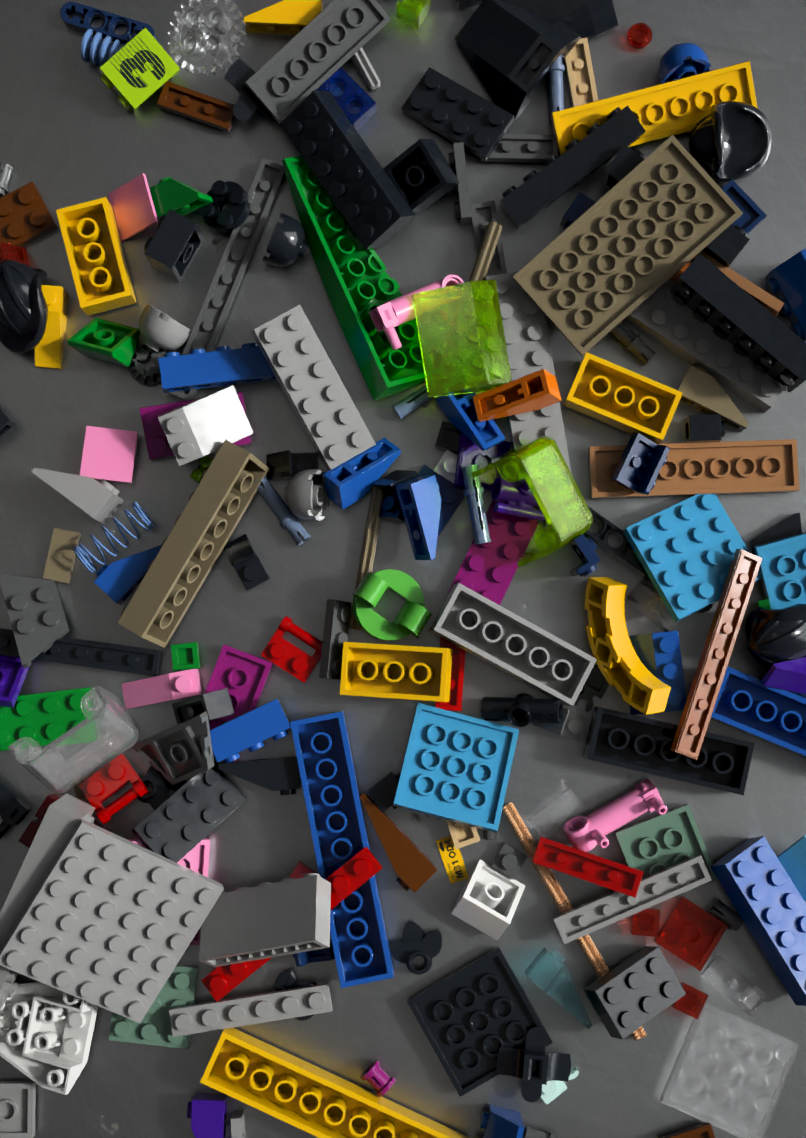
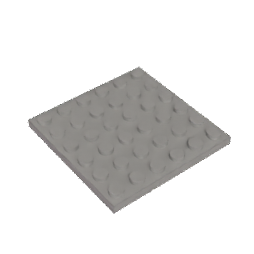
[0,818,224,1023]

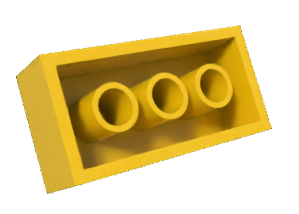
[56,197,137,316]
[563,352,683,444]
[340,642,453,702]

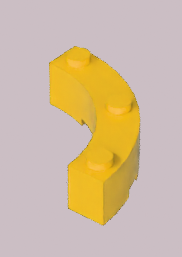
[585,577,671,715]

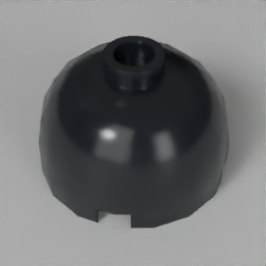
[262,213,308,267]

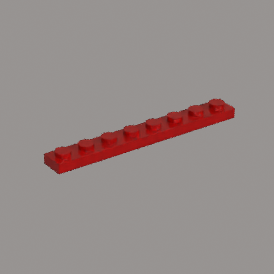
[201,847,383,1002]

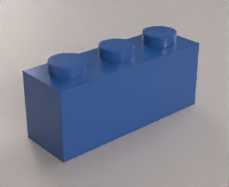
[210,698,291,764]

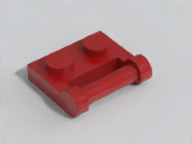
[261,616,323,683]
[79,754,148,824]

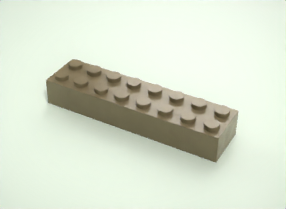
[117,439,270,648]

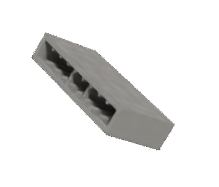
[199,873,331,967]

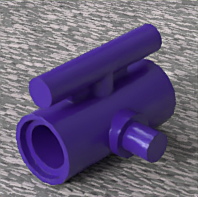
[491,476,549,522]

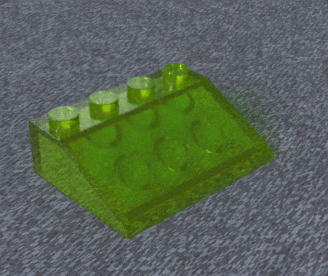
[412,279,512,397]

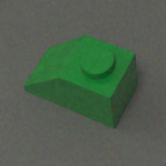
[150,177,213,218]

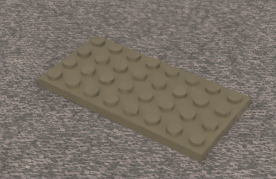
[513,135,743,356]

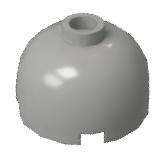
[139,304,192,352]
[284,469,329,521]

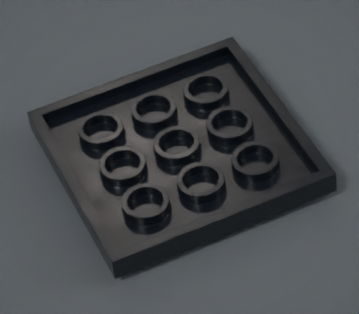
[407,947,553,1097]

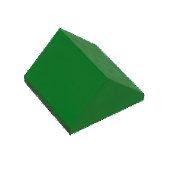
[67,318,140,368]

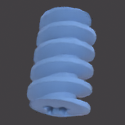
[81,29,127,66]

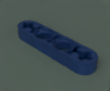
[60,2,157,44]

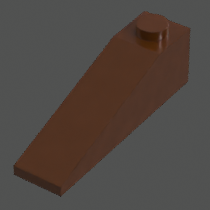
[360,792,437,893]

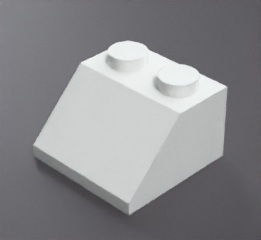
[451,860,525,940]

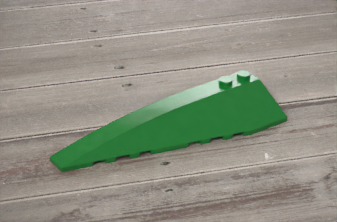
[282,156,449,400]

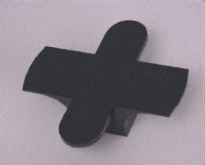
[224,58,278,124]
[496,1027,571,1102]

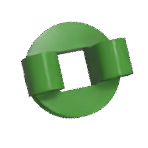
[353,569,432,640]

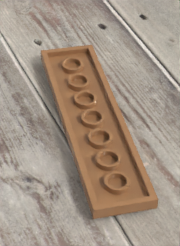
[589,439,800,499]

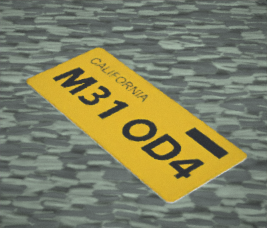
[436,835,469,884]

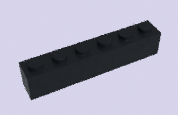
[500,106,646,228]

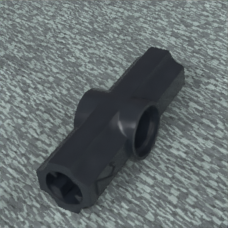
[480,693,564,727]

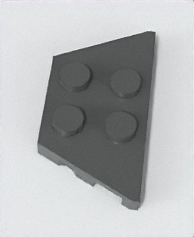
[0,574,69,668]
[132,711,214,785]

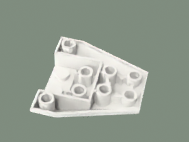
[0,982,98,1095]

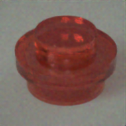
[627,23,652,49]

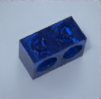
[319,67,377,130]

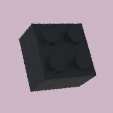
[383,139,460,213]
[144,209,204,283]

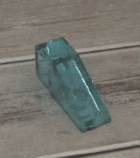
[525,947,592,1029]

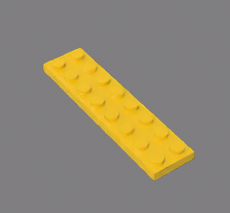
[550,61,757,156]

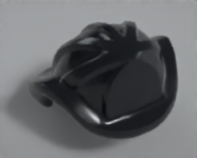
[688,101,772,181]
[0,260,48,353]
[745,604,806,669]

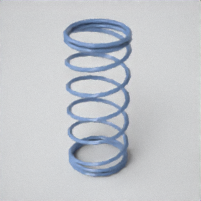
[73,501,155,573]

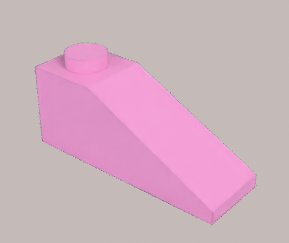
[121,669,203,709]

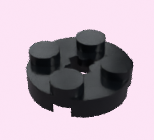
[199,180,250,233]

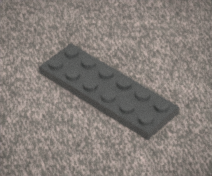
[245,0,391,124]

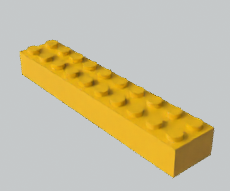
[200,1028,469,1138]

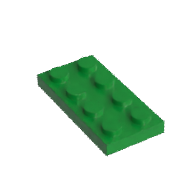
[0,687,96,751]

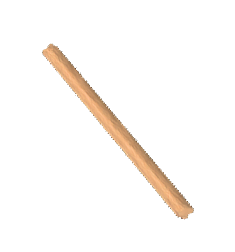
[502,802,647,1041]

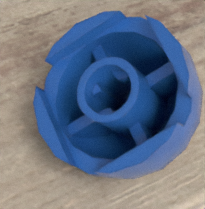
[658,43,711,83]

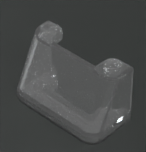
[8,685,139,793]

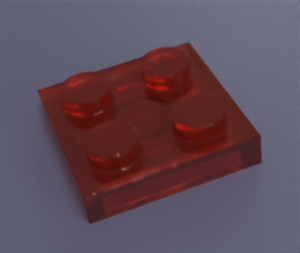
[653,896,728,971]

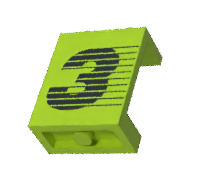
[99,27,180,112]

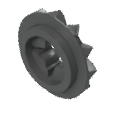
[129,345,165,385]

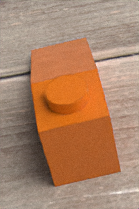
[473,369,562,422]

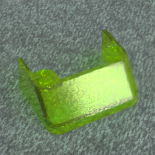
[471,436,593,567]

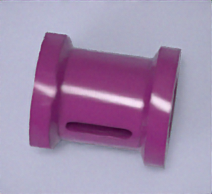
[360,1060,396,1097]

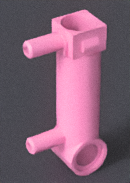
[369,274,465,350]
[563,778,667,852]

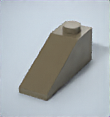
[676,365,749,432]

